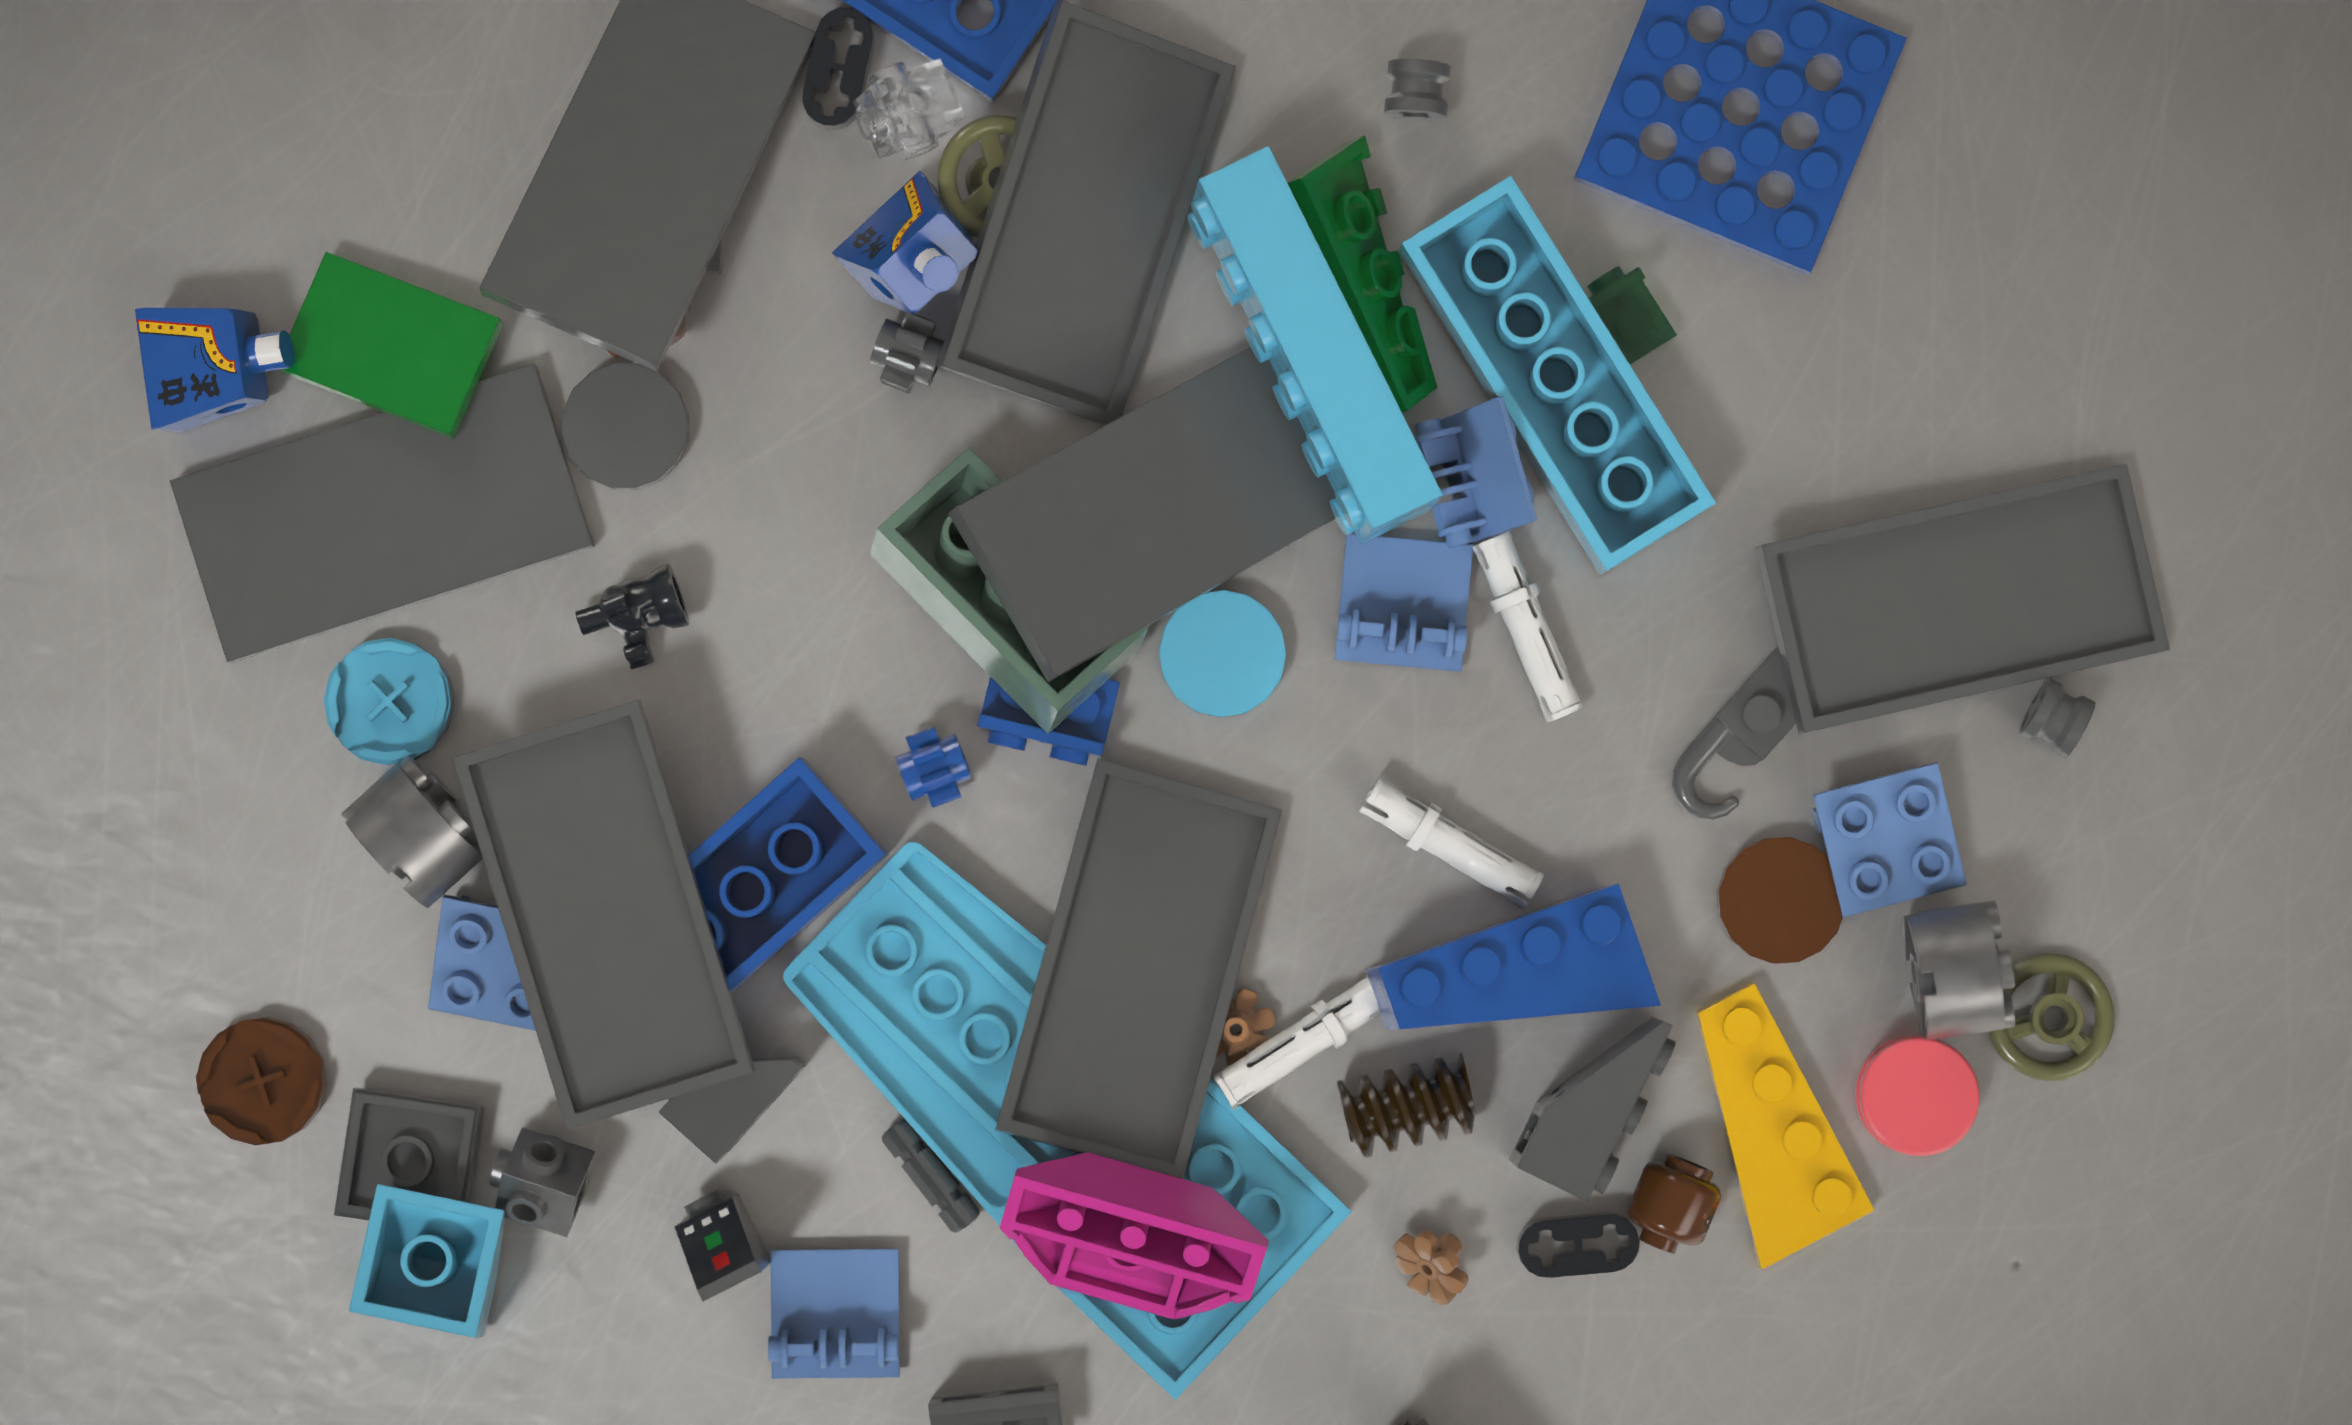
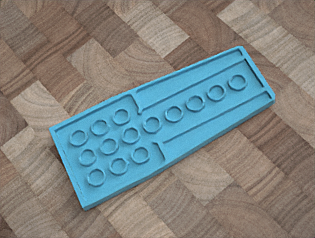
[783,842,1352,1400]

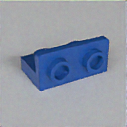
[977,676,1120,766]

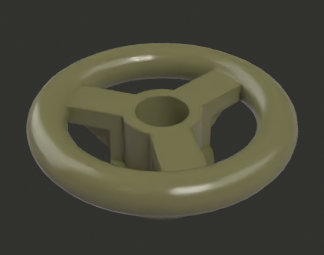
[938,115,1017,239]
[1989,954,2115,1081]

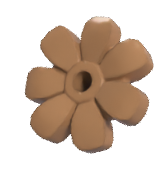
[1215,988,1275,1066]
[1393,1230,1468,1305]

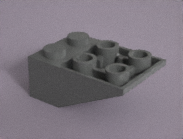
[1508,1017,1676,1202]

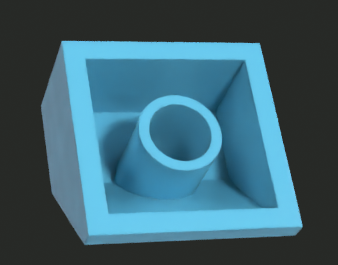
[349,1184,505,1338]

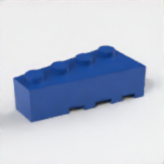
[1365,884,1661,1030]

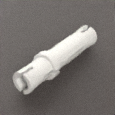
[1472,531,1584,723]
[1358,777,1544,909]
[1211,976,1381,1110]

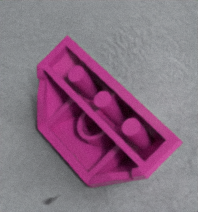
[999,1152,1269,1320]

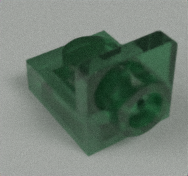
[1587,266,1677,365]

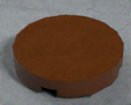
[1717,837,1843,964]
[196,1017,327,1145]

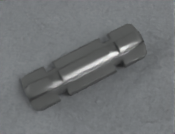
[882,1119,980,1233]

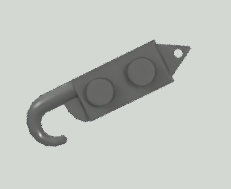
[1672,646,1796,820]

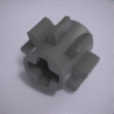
[870,312,944,394]

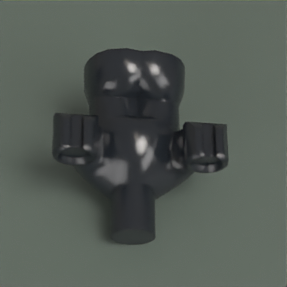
[575,564,689,669]

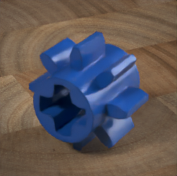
[895,726,972,808]

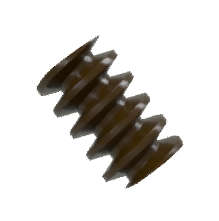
[1337,1053,1476,1158]

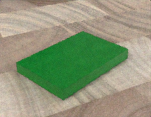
[279,252,504,439]

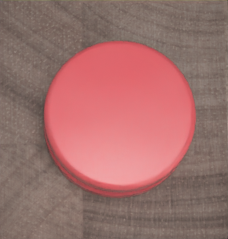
[1854,1036,1979,1156]

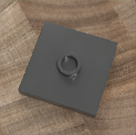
[334,1087,483,1220]

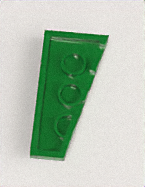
[1287,135,1438,413]

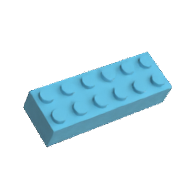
[1187,146,1443,544]
[1399,176,1716,576]

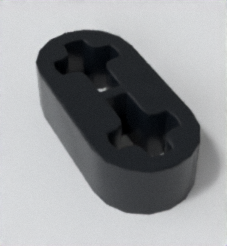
[802,8,875,130]
[1516,1212,1640,1278]

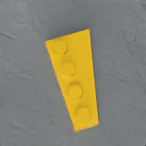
[1696,983,1874,1270]

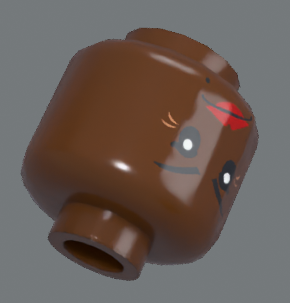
[1627,1153,1721,1254]

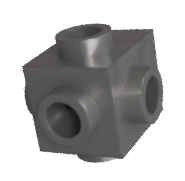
[489,1127,595,1237]

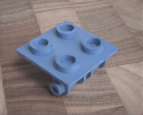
[1415,396,1537,548]
[1334,533,1473,672]
[1812,762,1967,917]
[428,894,536,1031]
[768,1249,900,1379]

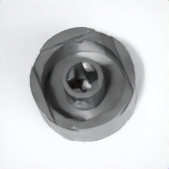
[341,756,483,908]
[1902,900,2015,1040]

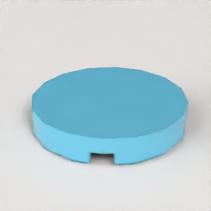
[1159,590,1286,718]
[324,638,454,765]

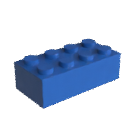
[689,757,889,993]

